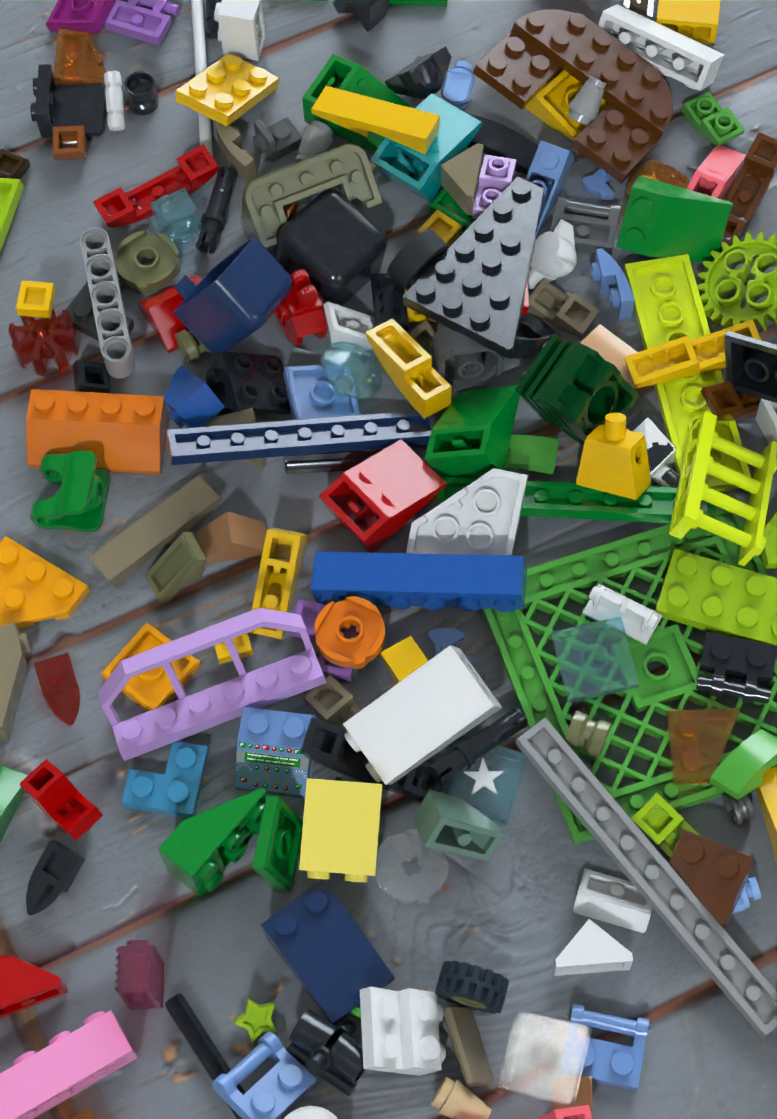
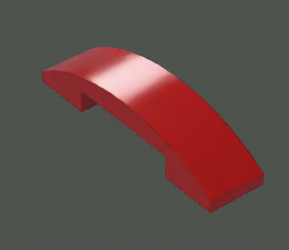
[93,144,219,228]

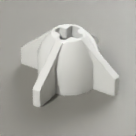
[528,219,577,290]

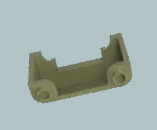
[241,144,383,248]

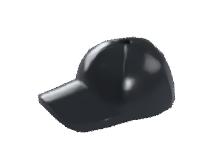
[510,318,561,359]

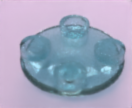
[321,342,382,399]

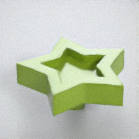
[233,997,277,1043]

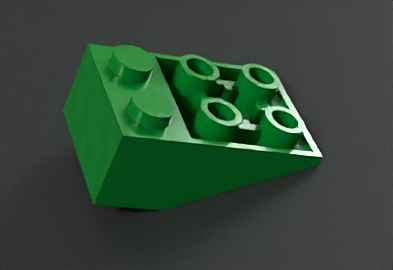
[302,54,414,152]
[425,385,520,478]
[158,788,268,897]

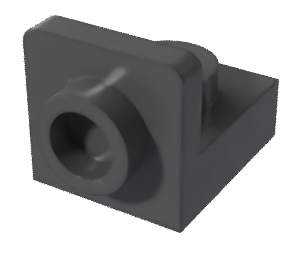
[253,117,302,162]

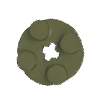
[115,231,180,295]

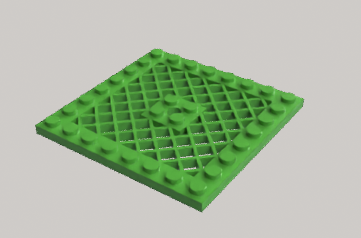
[481,508,777,846]

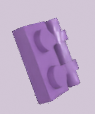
[104,0,181,46]

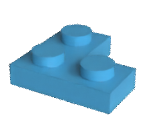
[121,741,209,818]

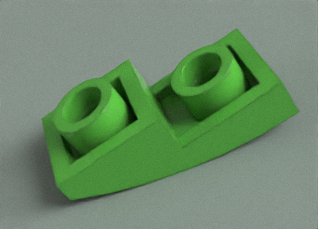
[682,91,745,146]
[504,434,560,475]
[710,729,777,800]

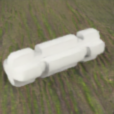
[104,71,125,132]

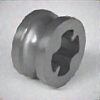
[722,794,755,826]

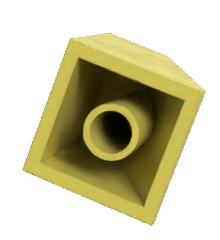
[299,778,382,882]

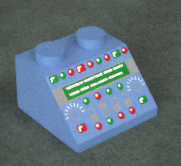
[235,707,316,798]

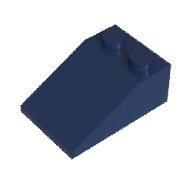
[261,879,395,1026]

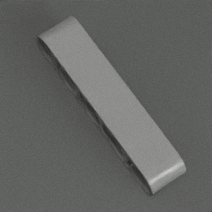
[80,227,135,379]

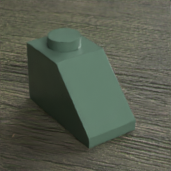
[413,790,505,861]

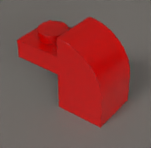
[19,759,103,841]

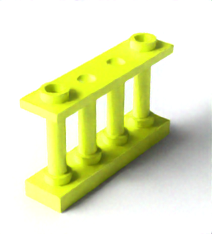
[669,411,777,566]

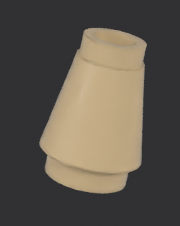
[431,1077,492,1119]

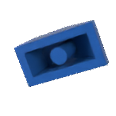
[163,365,224,429]

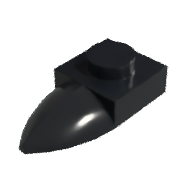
[26,840,85,916]

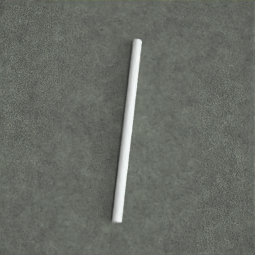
[191,0,213,157]

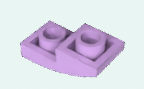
[472,155,516,219]

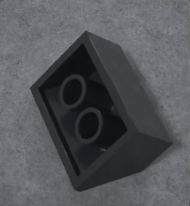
[724,331,777,403]

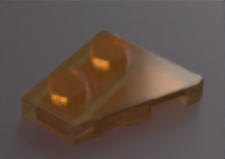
[54,29,106,88]
[667,708,739,785]

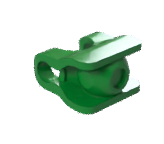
[30,451,110,532]

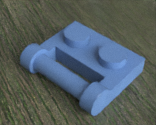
[560,1004,649,1091]
[212,1032,317,1119]

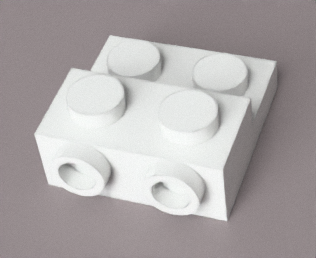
[360,987,446,1076]

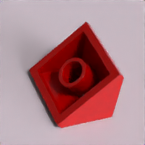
[138,275,202,353]

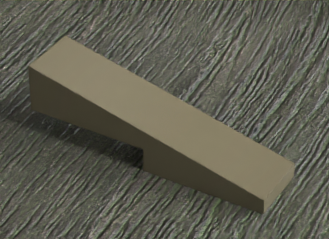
[88,475,222,589]

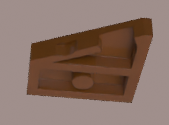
[669,829,755,928]

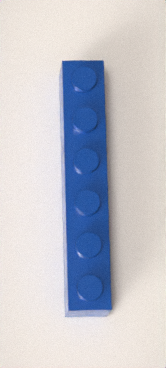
[310,551,527,612]

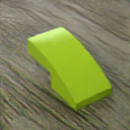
[631,793,701,859]

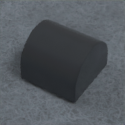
[72,360,111,393]

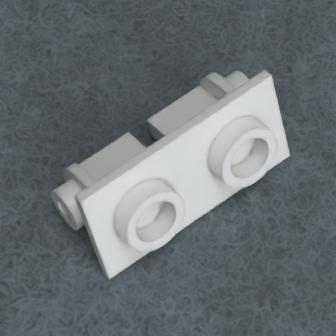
[583,584,662,645]

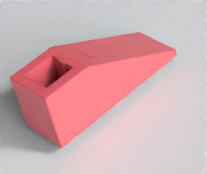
[686,145,746,200]

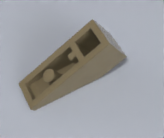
[0,622,32,742]

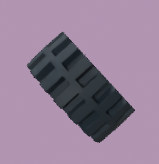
[435,961,509,1014]

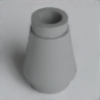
[568,76,606,126]
[295,120,334,163]

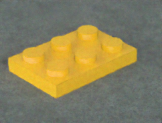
[175,53,279,127]

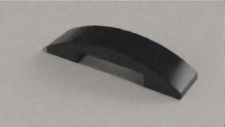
[467,113,538,175]
[300,717,441,800]

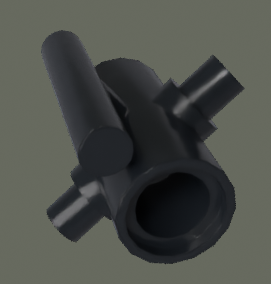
[287,1009,366,1096]

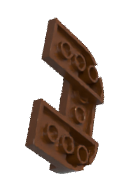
[473,9,673,184]

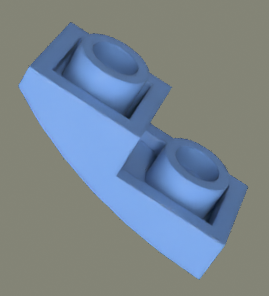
[590,248,635,320]

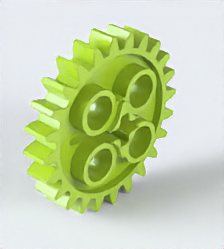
[697,232,777,332]

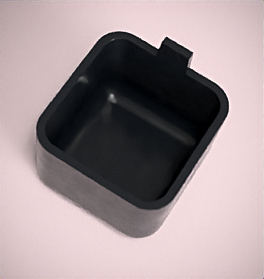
[275,189,387,306]

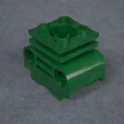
[515,334,640,445]

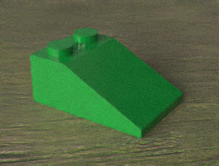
[616,176,733,263]

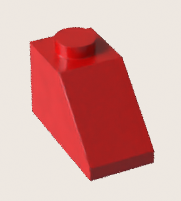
[0,955,68,1018]

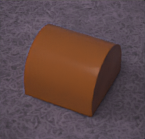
[53,125,88,160]

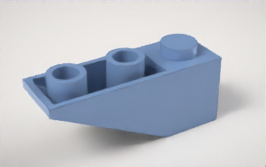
[525,140,575,239]

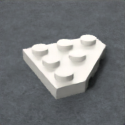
[406,468,528,555]

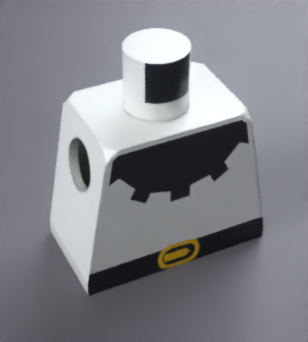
[626,411,680,488]

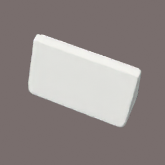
[573,869,652,933]

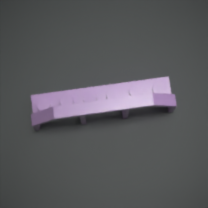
[97,608,327,761]

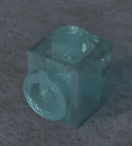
[149,188,201,243]

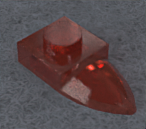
[34,652,80,726]

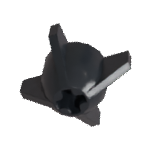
[384,46,452,99]

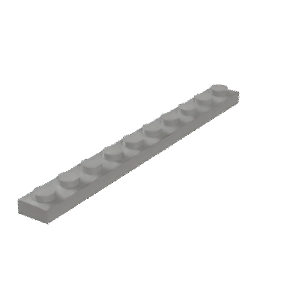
[515,718,777,1038]

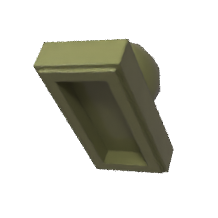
[145,532,207,602]

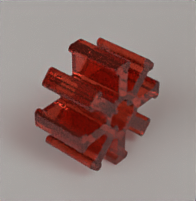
[8,308,80,376]

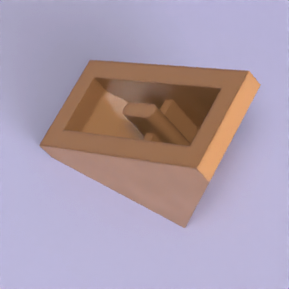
[197,511,266,564]

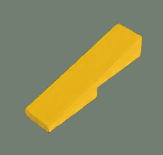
[311,86,440,154]
[624,319,761,389]

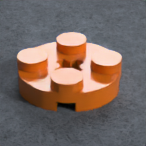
[314,597,386,669]

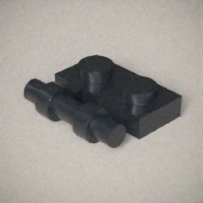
[696,632,777,704]

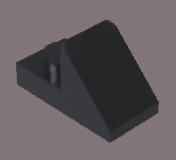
[332,0,389,32]

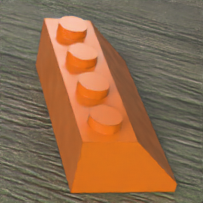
[26,389,169,475]

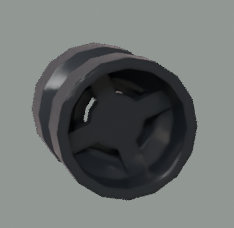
[124,71,159,115]

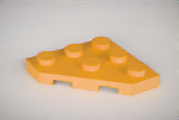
[0,536,90,629]

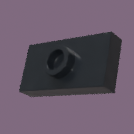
[370,273,409,331]

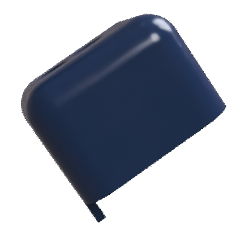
[173,236,292,354]

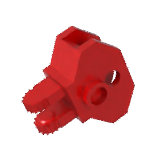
[274,269,327,346]

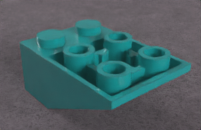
[370,93,483,203]

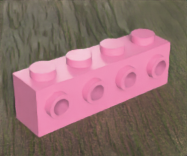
[0,1010,138,1119]

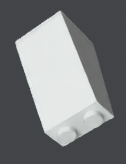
[343,645,503,785]

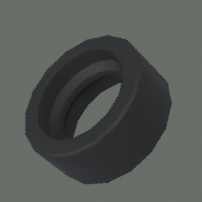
[387,228,449,290]

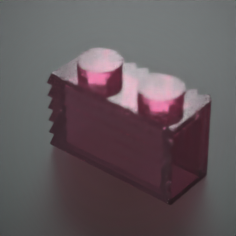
[115,940,164,1010]

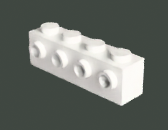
[598,4,724,91]

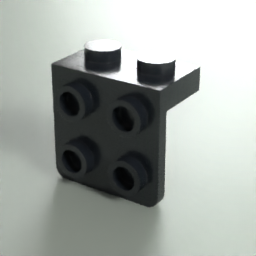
[30,64,106,138]
[206,352,291,416]

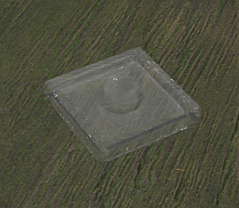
[497,1010,592,1107]

